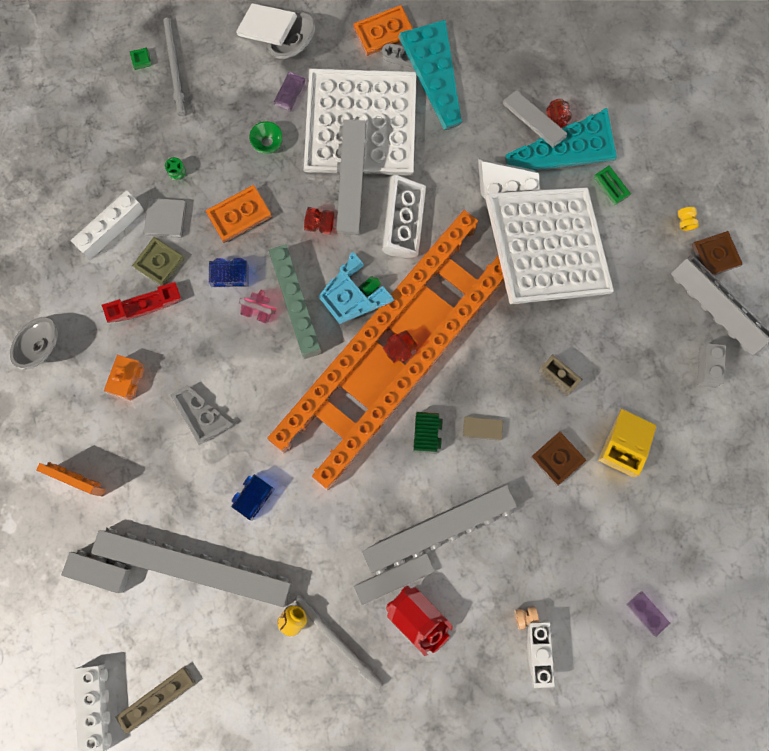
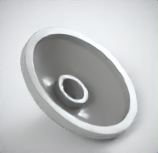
[268,12,315,59]
[10,317,58,370]

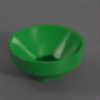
[249,121,283,154]

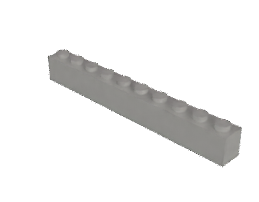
[91,527,292,607]

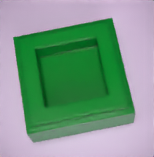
[129,47,152,70]

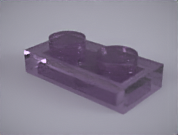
[626,591,670,637]

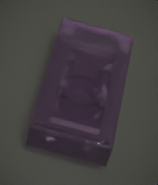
[274,72,305,111]

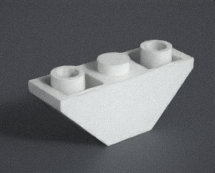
[527,622,555,688]

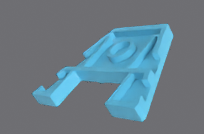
[318,252,394,324]

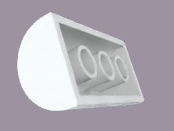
[382,175,426,258]

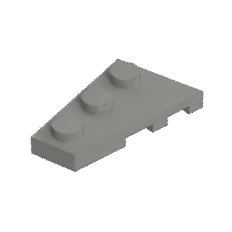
[170,385,233,445]

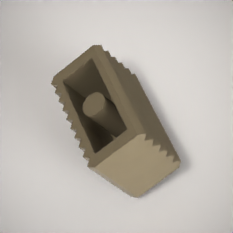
[538,354,583,396]

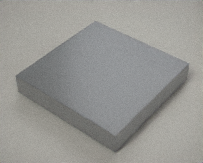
[144,198,186,238]

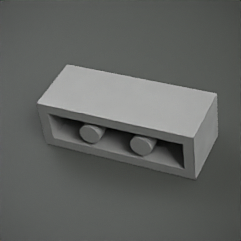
[61,549,132,593]

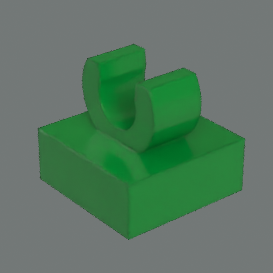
[358,276,381,297]

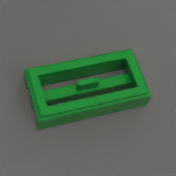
[593,165,631,205]

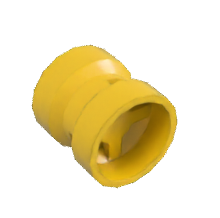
[677,207,699,231]

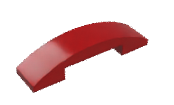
[102,282,181,323]

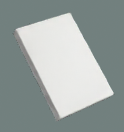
[236,3,297,46]

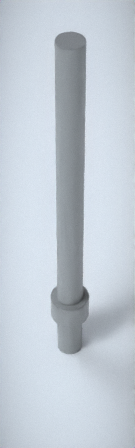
[163,18,185,116]
[293,595,384,689]

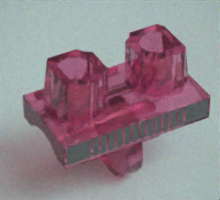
[239,290,277,323]

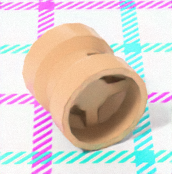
[514,606,539,630]

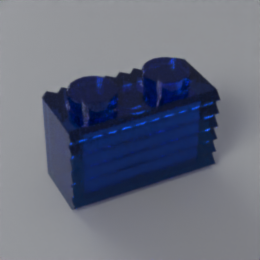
[209,258,249,287]
[231,474,275,521]

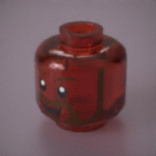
[546,99,572,128]

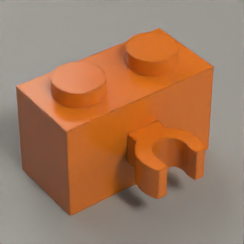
[104,355,144,401]

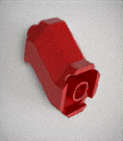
[386,586,453,656]

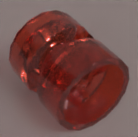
[304,207,335,235]

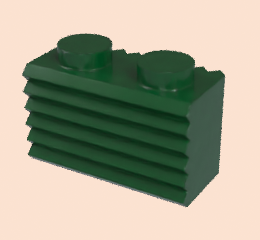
[413,412,443,454]

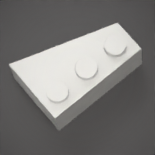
[478,158,540,199]

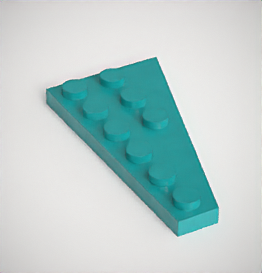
[398,20,462,130]
[505,108,617,171]

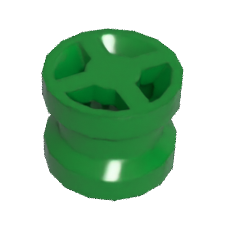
[165,157,186,180]

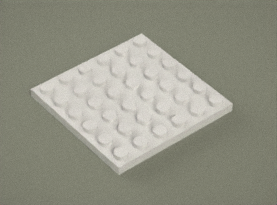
[304,69,416,175]
[485,188,614,304]

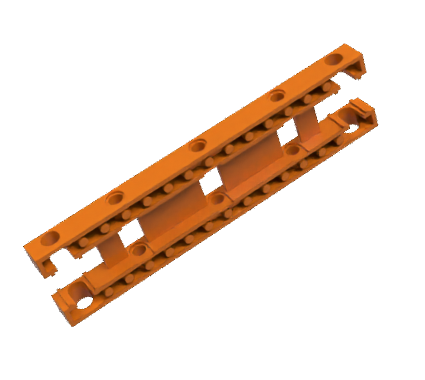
[267,210,504,490]

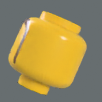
[277,605,307,636]

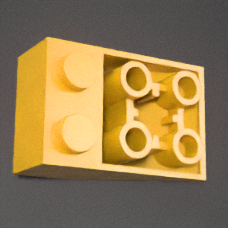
[598,408,657,478]

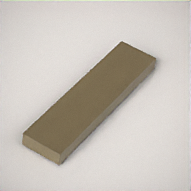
[115,666,196,734]

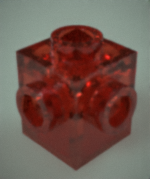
[383,330,418,363]

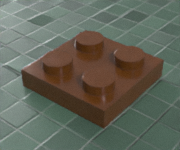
[692,231,743,275]
[531,431,586,486]

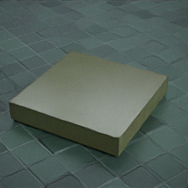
[132,237,185,286]

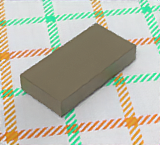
[463,417,503,441]

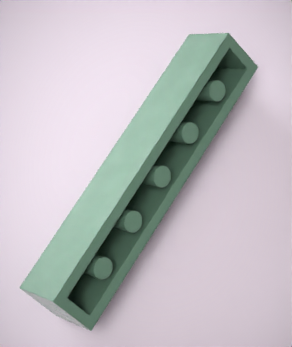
[268,244,322,359]

